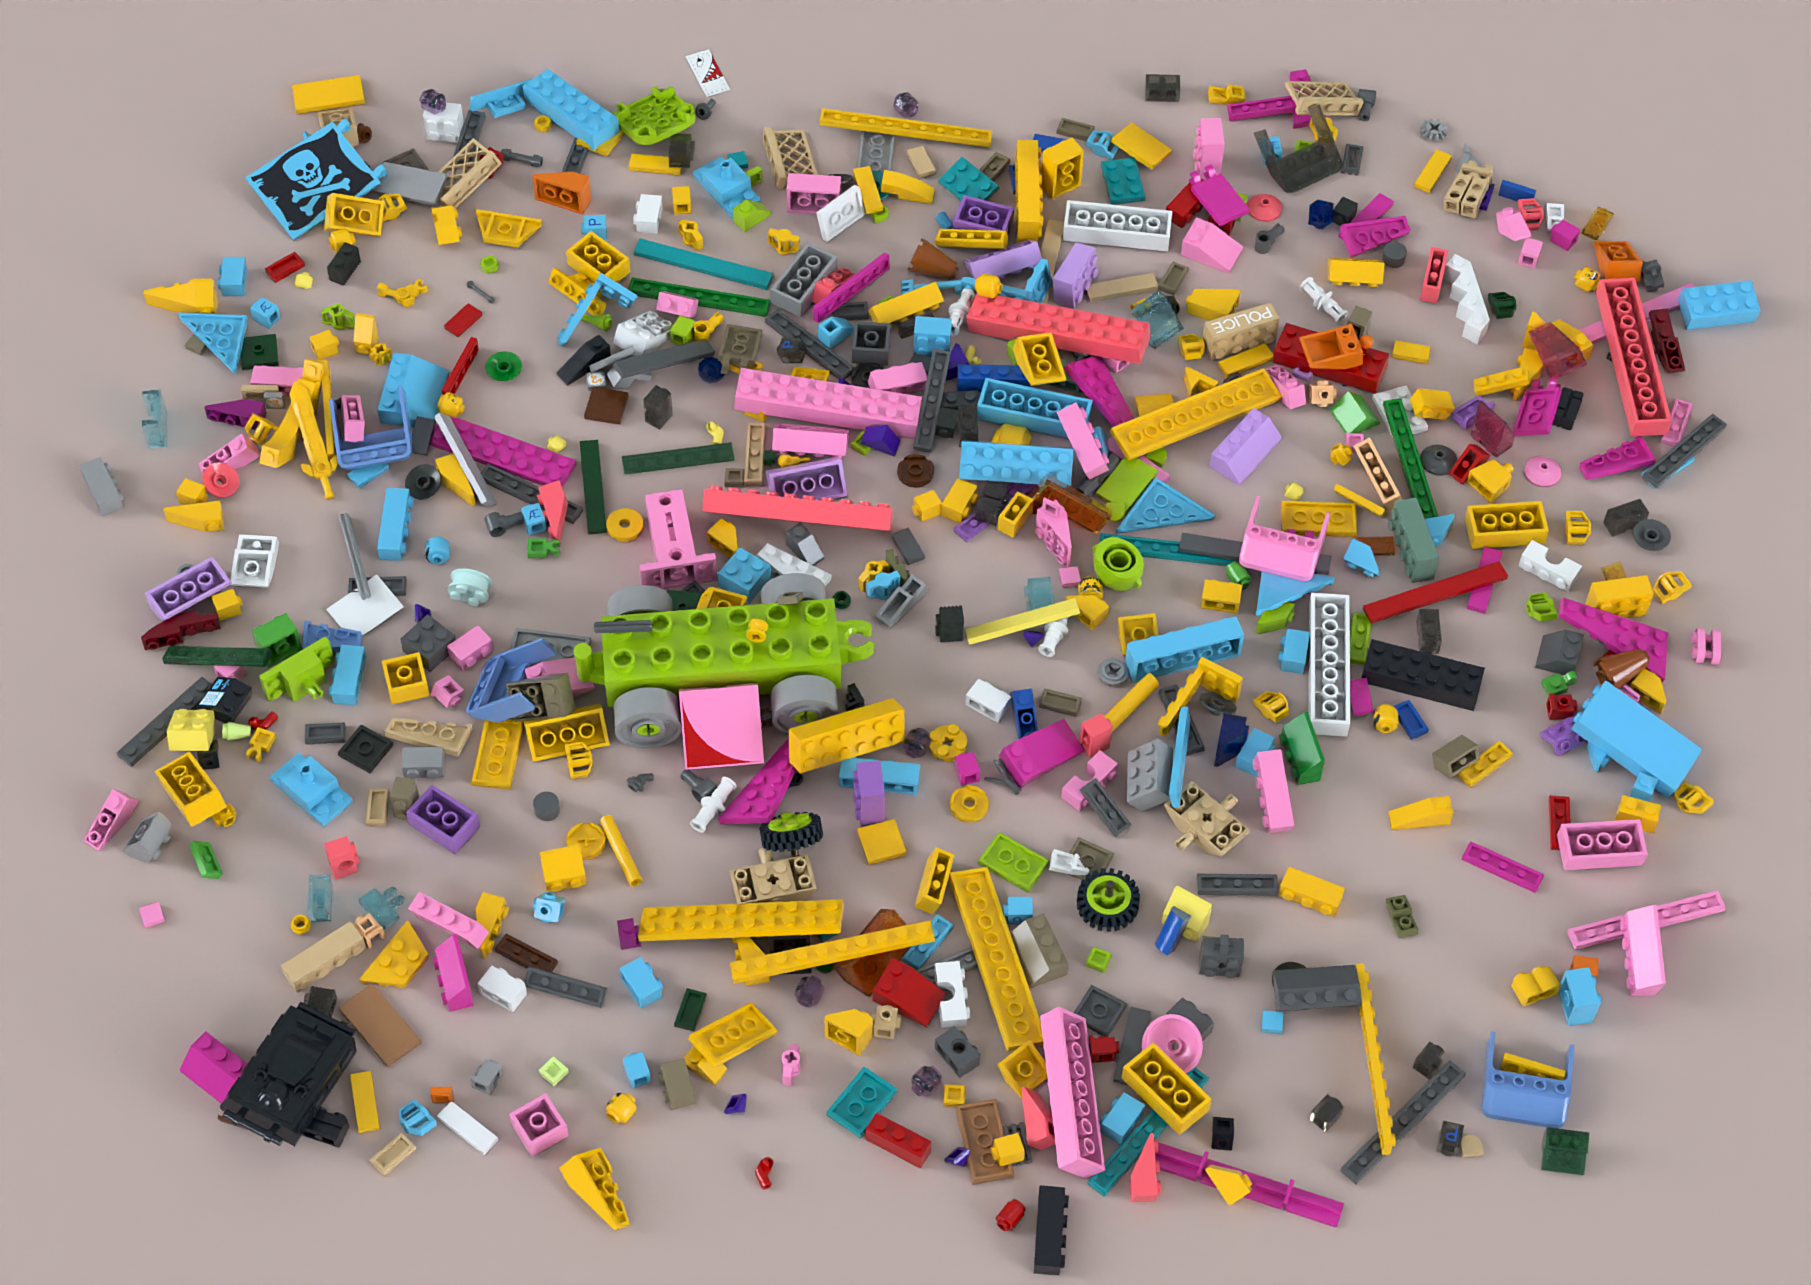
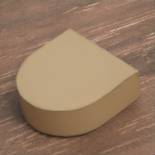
[1460,1134,1484,1158]

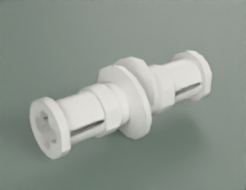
[1300,276,1348,324]
[948,289,976,336]
[1038,617,1069,657]
[690,777,737,833]

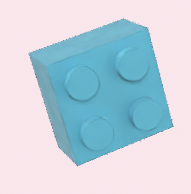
[913,316,952,357]
[718,548,771,604]
[1559,967,1601,1026]

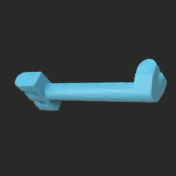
[901,279,962,295]

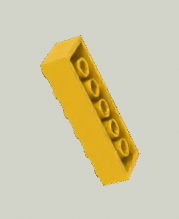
[1015,140,1043,243]
[789,698,904,774]

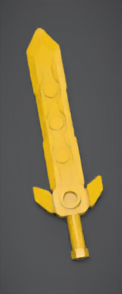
[289,381,338,500]

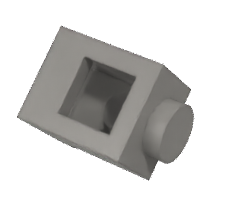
[470,1059,502,1096]

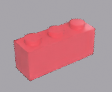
[1420,247,1449,304]

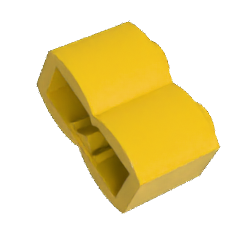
[1511,966,1561,1006]

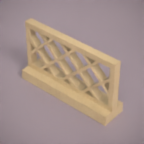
[1285,81,1363,116]
[762,127,817,190]
[438,138,502,208]

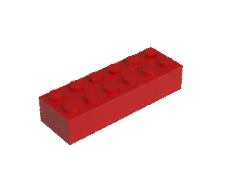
[1273,323,1389,394]

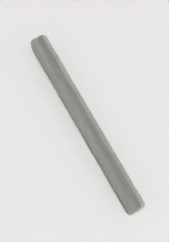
[339,513,371,600]

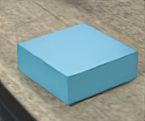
[1261,1010,1284,1034]

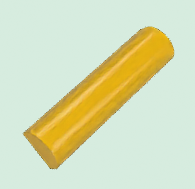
[935,229,1008,249]
[1104,673,1159,732]

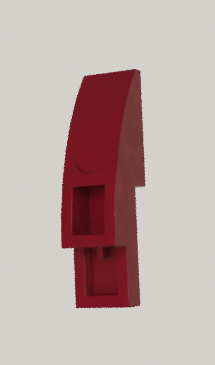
[1649,308,1685,373]
[141,610,221,650]

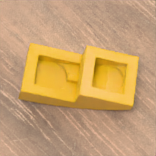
[1207,84,1246,104]

